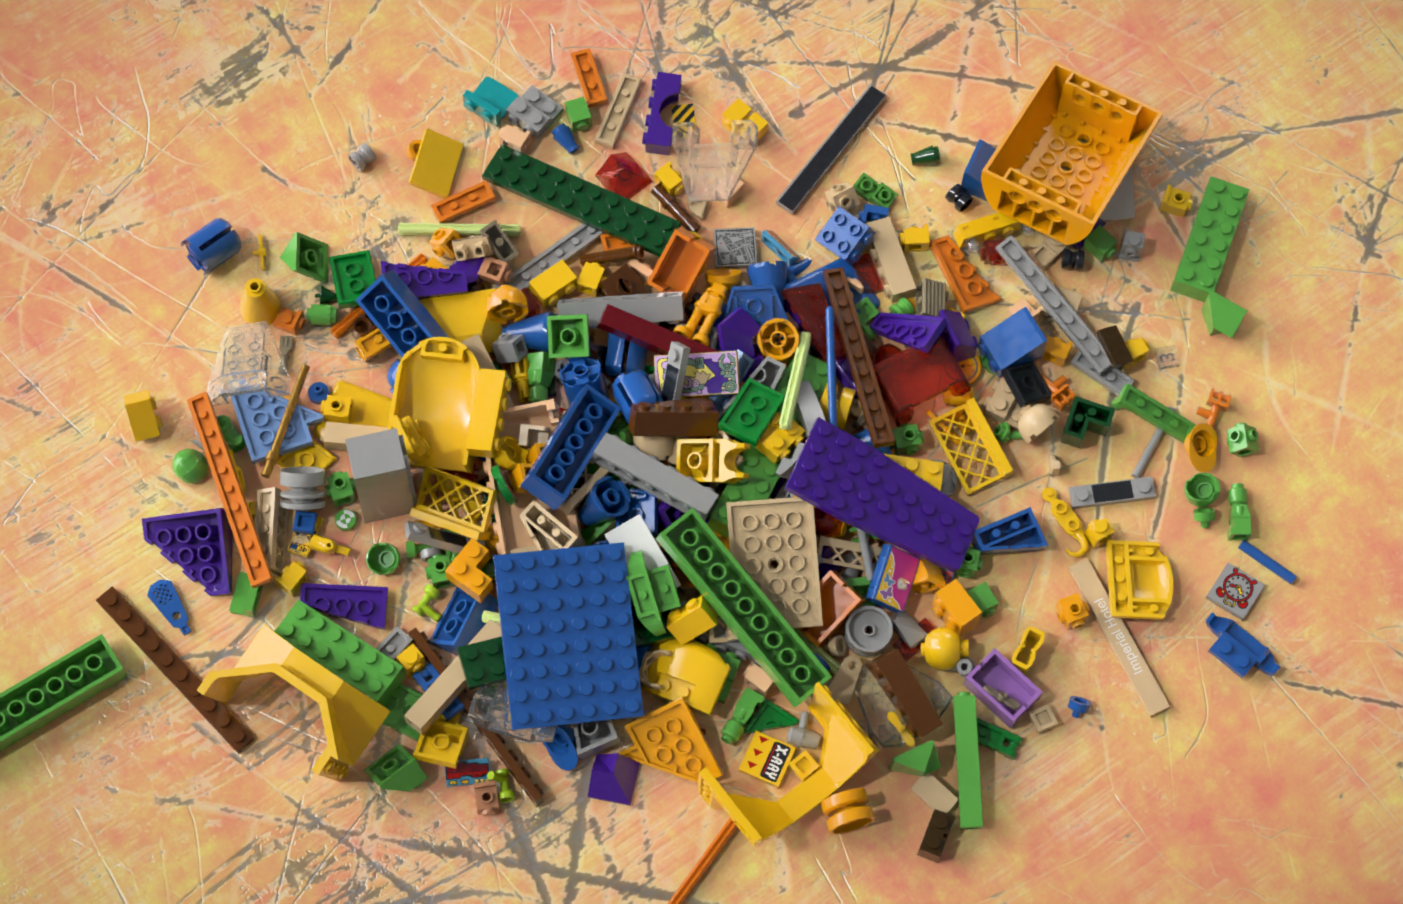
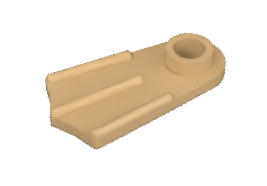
[828,656,862,704]

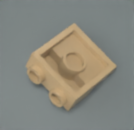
[983,376,1037,431]

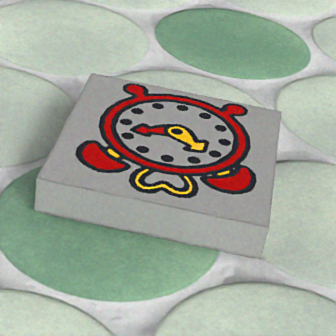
[1206,563,1264,621]

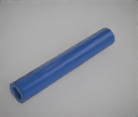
[1238,540,1297,584]

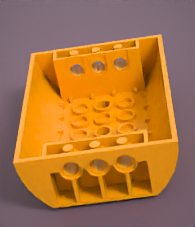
[981,61,1164,245]

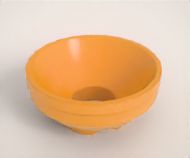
[705,268,742,291]

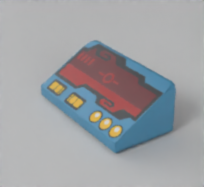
[762,230,800,266]
[445,758,490,787]

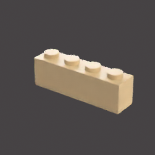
[866,216,916,303]

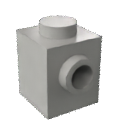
[492,333,529,363]

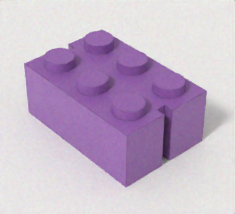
[963,648,1043,729]

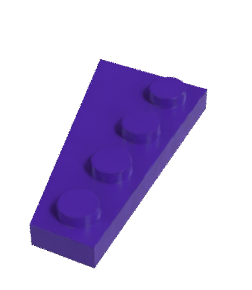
[381,261,468,299]
[869,312,947,353]
[300,583,388,631]

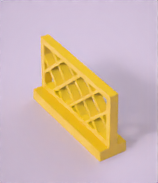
[928,397,1013,496]
[409,466,497,541]

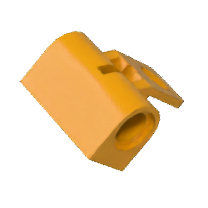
[354,326,392,362]

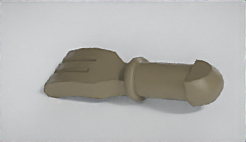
[278,335,293,376]

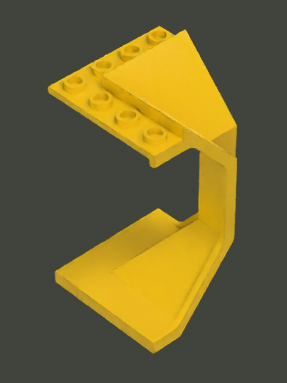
[197,625,390,781]
[697,681,880,847]

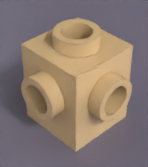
[824,182,860,212]

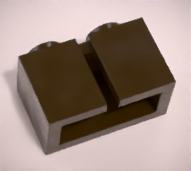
[917,809,955,863]

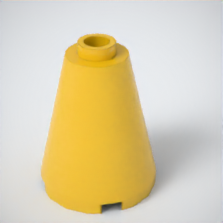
[240,278,281,327]

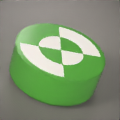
[335,509,357,532]

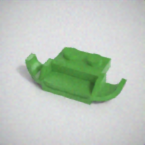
[626,550,681,636]

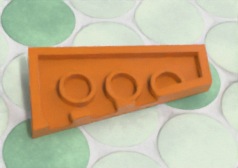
[929,235,1001,314]

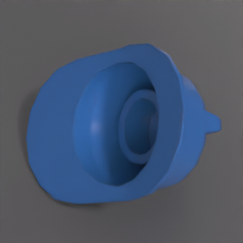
[540,725,578,771]

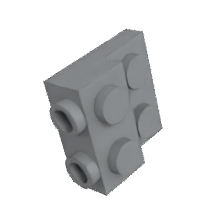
[506,85,563,139]

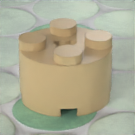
[632,435,675,461]

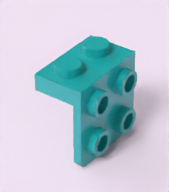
[462,76,518,127]

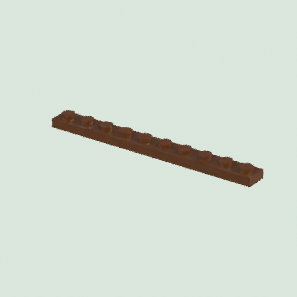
[822,267,895,448]
[96,586,254,754]
[409,628,544,808]

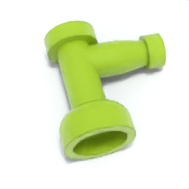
[411,584,441,622]
[487,769,516,803]

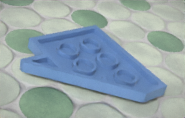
[228,383,325,464]

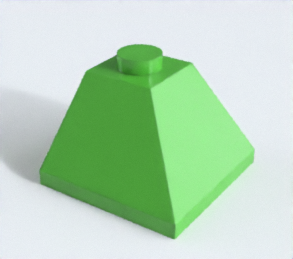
[547,314,590,358]
[364,744,427,791]

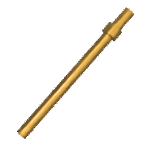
[261,364,310,478]

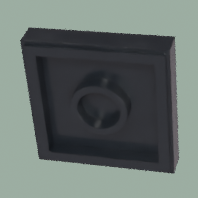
[1001,361,1052,408]

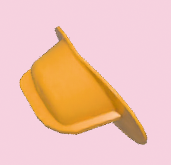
[1184,423,1217,473]

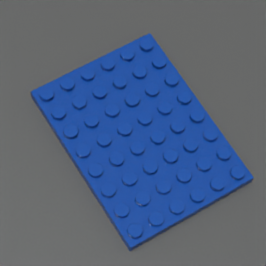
[493,542,644,731]

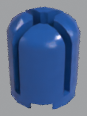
[181,218,241,276]
[604,333,648,379]
[560,357,609,406]
[612,369,664,424]

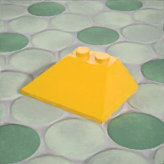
[419,288,502,353]

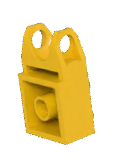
[676,439,750,484]

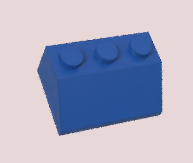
[429,587,498,656]

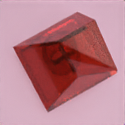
[595,152,652,199]

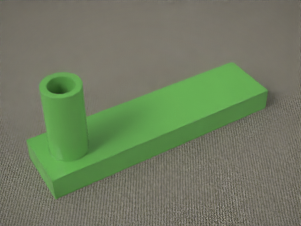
[1111,384,1196,444]

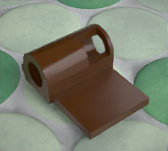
[600,263,649,297]

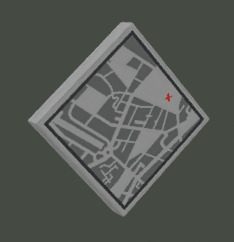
[714,227,757,269]

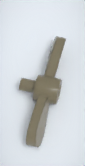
[983,685,1020,710]

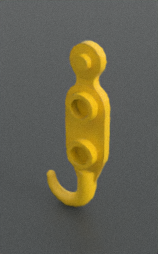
[1042,487,1088,557]

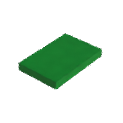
[329,250,376,309]
[718,378,785,447]

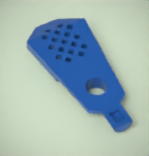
[147,580,191,636]

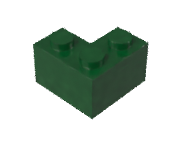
[1060,396,1115,448]

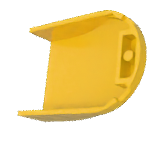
[387,337,480,473]

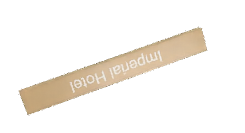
[1068,558,1170,717]

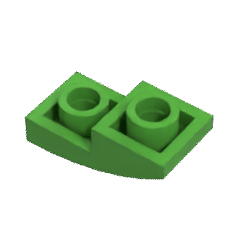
[853,172,898,208]

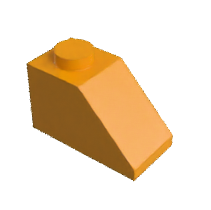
[911,559,946,594]

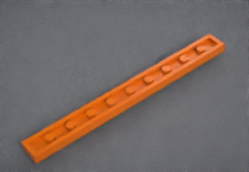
[187,391,274,589]

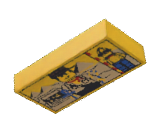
[287,517,324,559]

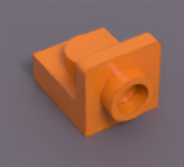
[273,306,306,336]

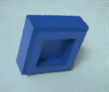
[292,511,318,535]

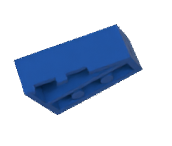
[971,507,1048,555]

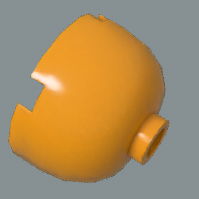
[487,285,528,324]
[757,318,799,360]

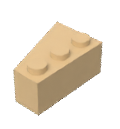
[520,500,586,551]

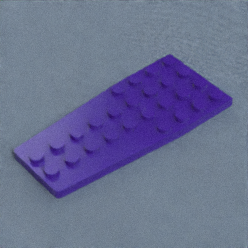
[784,417,980,572]

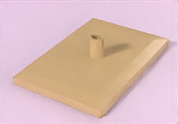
[726,497,823,628]

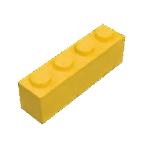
[466,368,512,458]

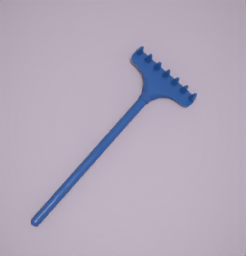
[825,306,837,427]

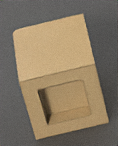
[518,424,550,447]

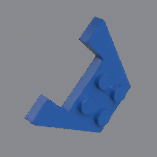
[716,284,789,350]
[595,488,658,545]

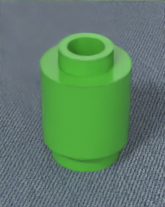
[307,304,337,325]

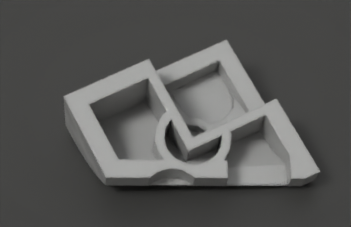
[776,442,804,479]

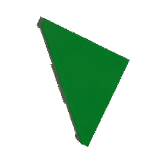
[743,699,799,734]

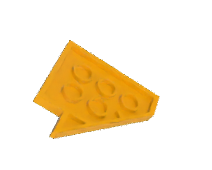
[619,696,723,783]

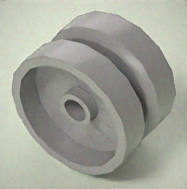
[844,606,893,658]

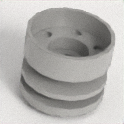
[280,466,326,511]

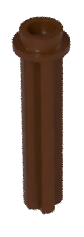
[580,244,644,266]

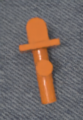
[1040,373,1076,411]
[1196,388,1232,428]

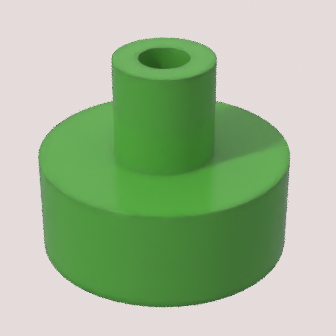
[1193,507,1215,528]

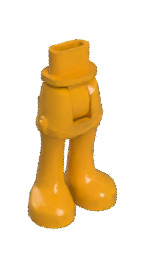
[673,282,728,347]

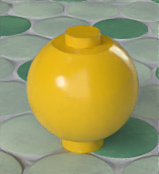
[921,627,969,671]

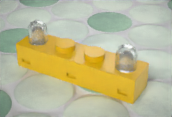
[953,212,1035,254]

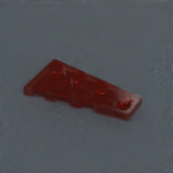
[780,283,846,362]

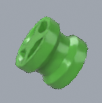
[889,297,915,315]

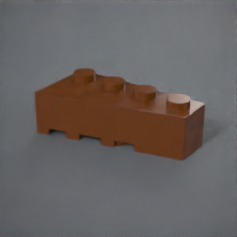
[629,397,719,436]
[865,649,943,738]

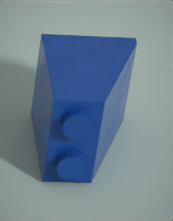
[961,139,996,202]
[978,307,1047,378]

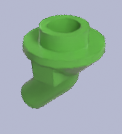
[994,422,1023,443]

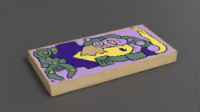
[654,351,740,397]

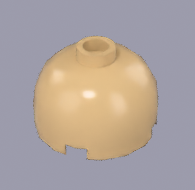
[1017,404,1059,444]

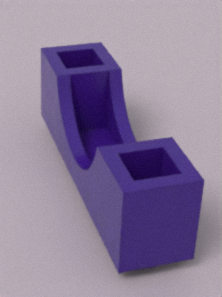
[642,72,682,156]

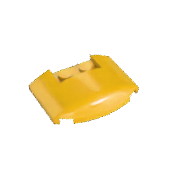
[1106,540,1173,620]
[640,639,731,716]

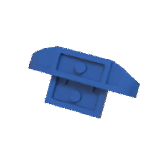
[1206,612,1280,679]

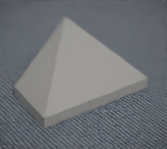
[889,610,928,649]

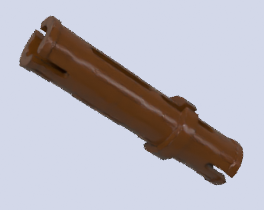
[650,184,701,233]

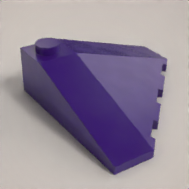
[142,508,233,596]

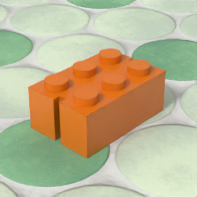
[647,227,716,303]
[798,570,866,647]

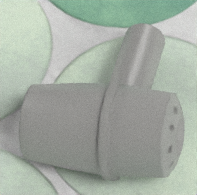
[938,657,975,677]
[787,711,820,749]

